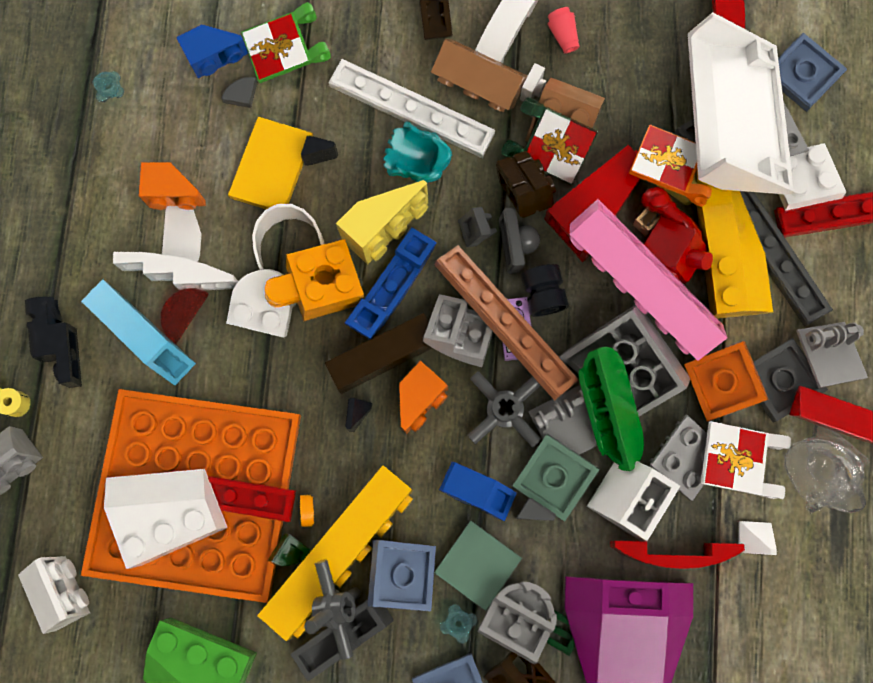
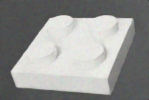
[779,143,846,211]

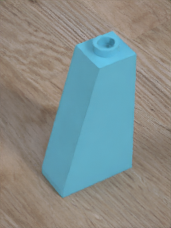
[81,279,196,385]

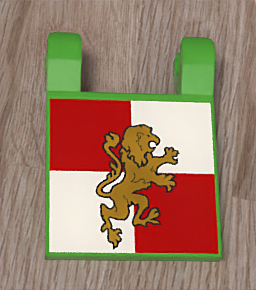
[241,2,331,83]

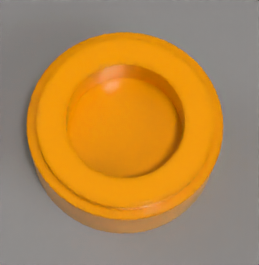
[300,495,314,527]

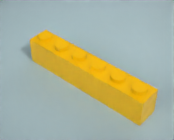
[257,465,413,641]

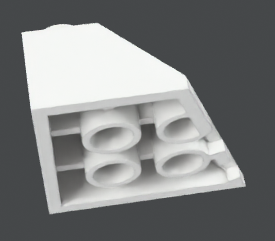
[104,469,228,569]

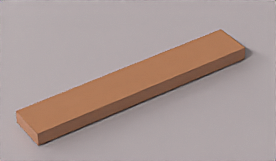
[434,245,579,401]

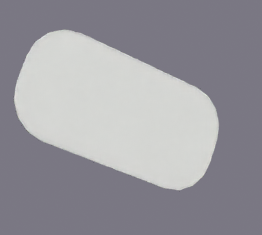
[162,206,201,262]

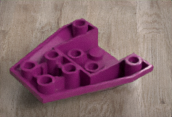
[564,576,693,683]

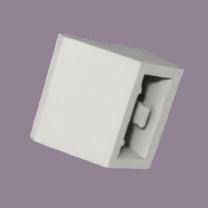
[587,461,680,541]
[18,556,90,634]

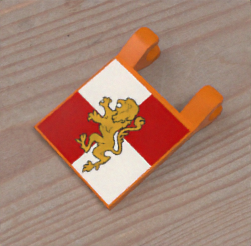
[629,125,712,207]

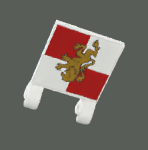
[701,421,791,499]

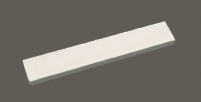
[329,59,495,158]

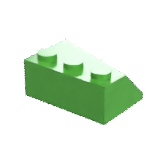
[143,617,257,683]

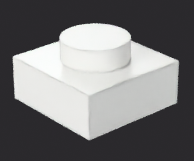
[520,63,547,104]

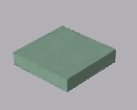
[512,434,600,522]
[434,521,522,611]

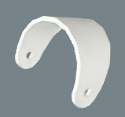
[252,204,325,270]

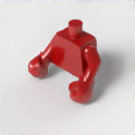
[641,186,713,283]

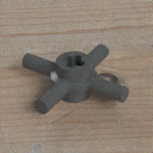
[467,371,542,448]
[304,560,361,660]

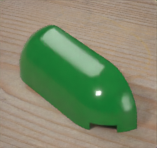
[579,346,644,471]

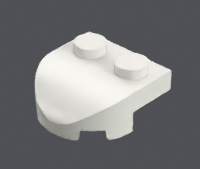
[226,269,296,338]

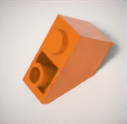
[139,162,206,210]
[399,360,448,434]

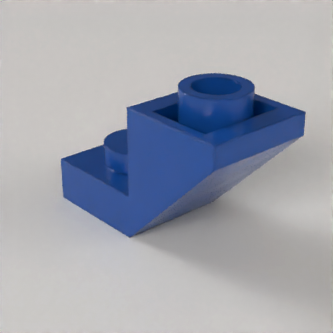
[439,462,517,521]

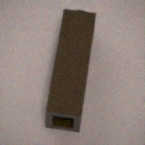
[325,313,432,394]

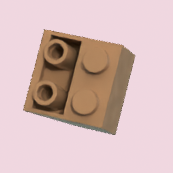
[525,78,605,143]

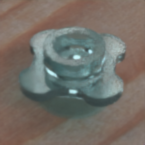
[92,71,124,102]
[440,604,477,643]

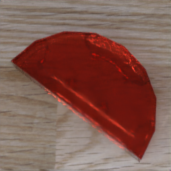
[161,288,209,344]

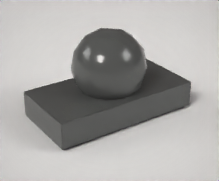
[498,207,540,274]

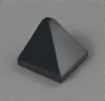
[345,398,372,432]

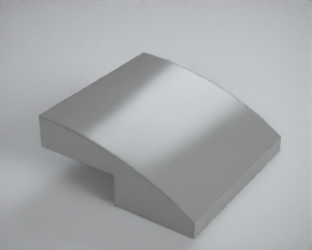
[423,294,493,367]

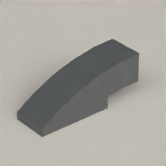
[290,600,394,682]

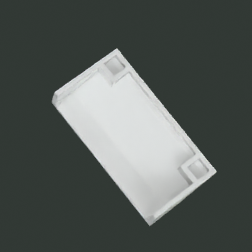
[688,12,794,195]

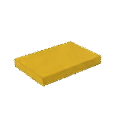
[228,117,313,209]

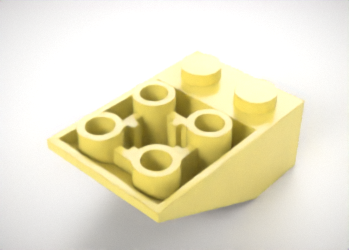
[336,180,428,265]

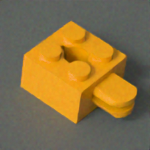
[265,239,364,321]

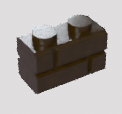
[496,151,556,218]

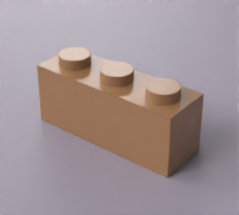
[431,39,528,112]

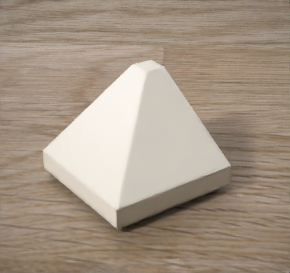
[738,521,777,555]

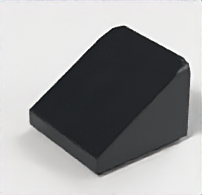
[301,135,338,166]

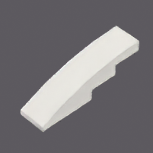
[113,252,238,291]

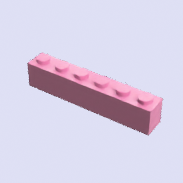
[570,199,727,361]

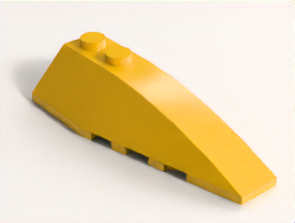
[695,168,773,319]

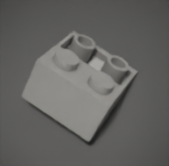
[0,426,43,495]

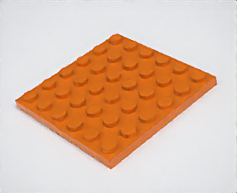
[81,389,301,603]

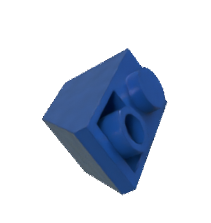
[176,25,249,78]

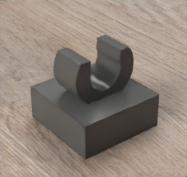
[458,207,497,247]

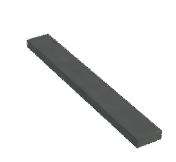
[675,119,833,327]

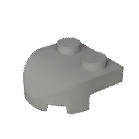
[477,582,557,664]

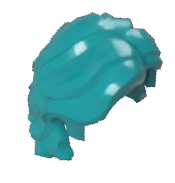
[383,121,452,183]

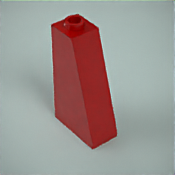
[544,145,641,263]

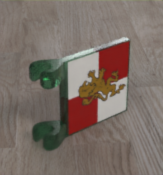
[501,97,599,185]

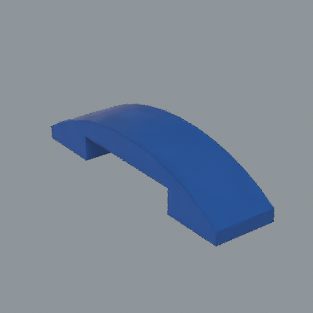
[345,227,437,340]

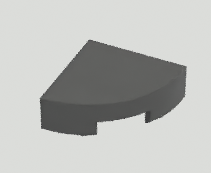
[221,77,258,108]

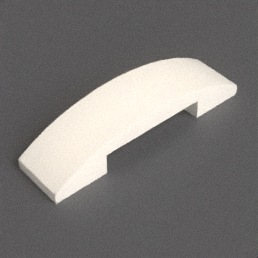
[475,0,538,63]

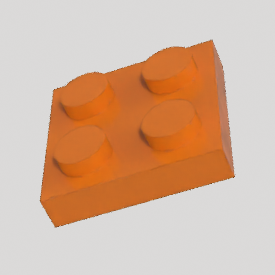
[684,341,769,422]

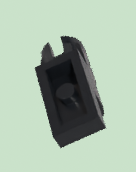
[25,296,82,388]

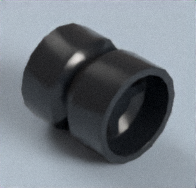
[521,264,569,317]

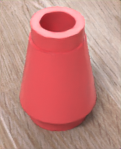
[547,7,580,54]

